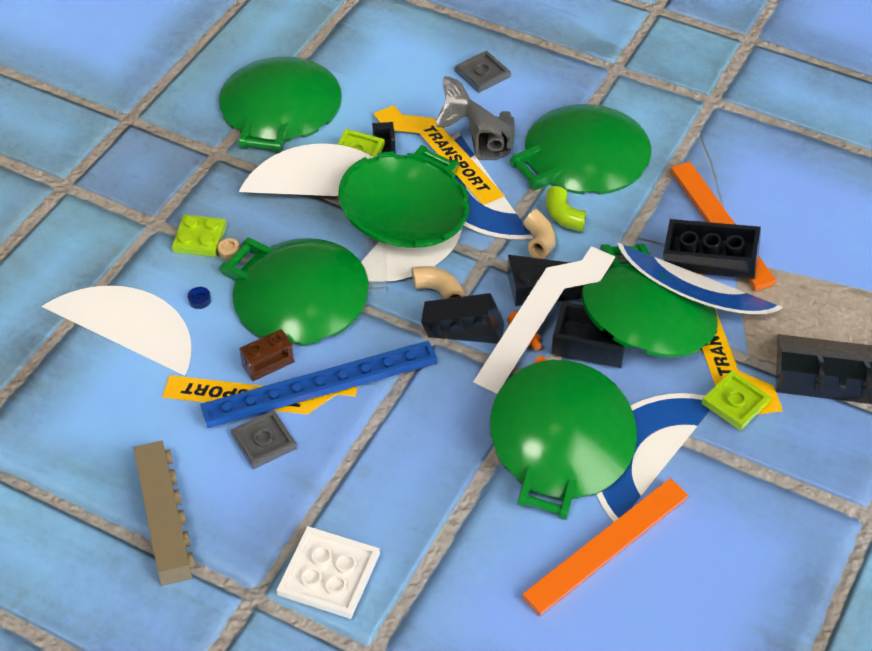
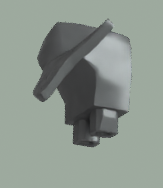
[436,76,515,160]

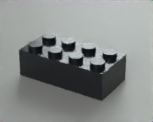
[663,219,761,279]

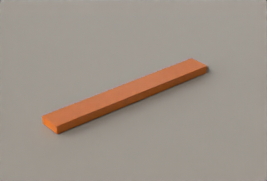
[670,162,776,291]
[522,478,688,617]

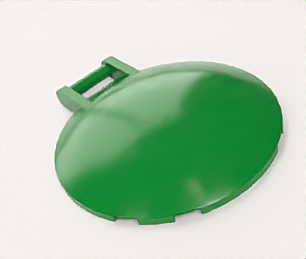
[219,57,342,153]
[509,104,651,195]
[338,145,470,248]
[219,237,369,346]
[582,244,718,357]
[489,360,637,520]

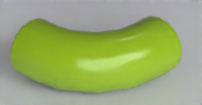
[545,186,586,233]

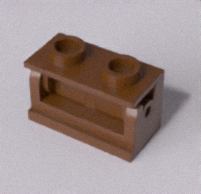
[239,329,295,381]

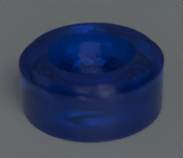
[187,287,211,309]

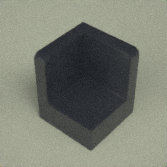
[372,122,396,155]

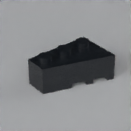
[507,255,583,306]
[421,293,504,344]

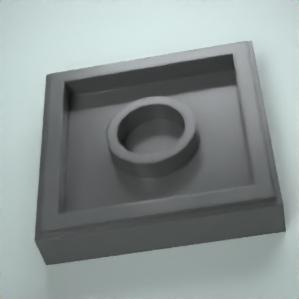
[455,50,511,93]
[230,410,297,469]

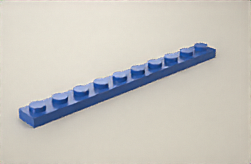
[200,340,437,428]

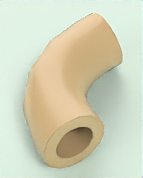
[522,208,556,259]
[411,266,465,299]

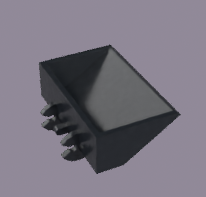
[775,334,872,404]

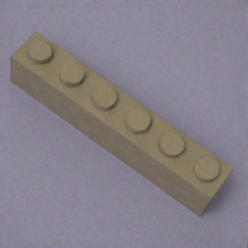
[133,440,195,586]

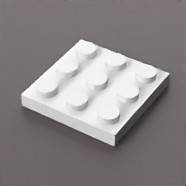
[277,526,380,619]

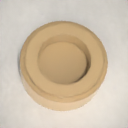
[217,238,240,260]

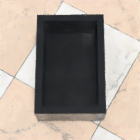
[551,301,626,368]

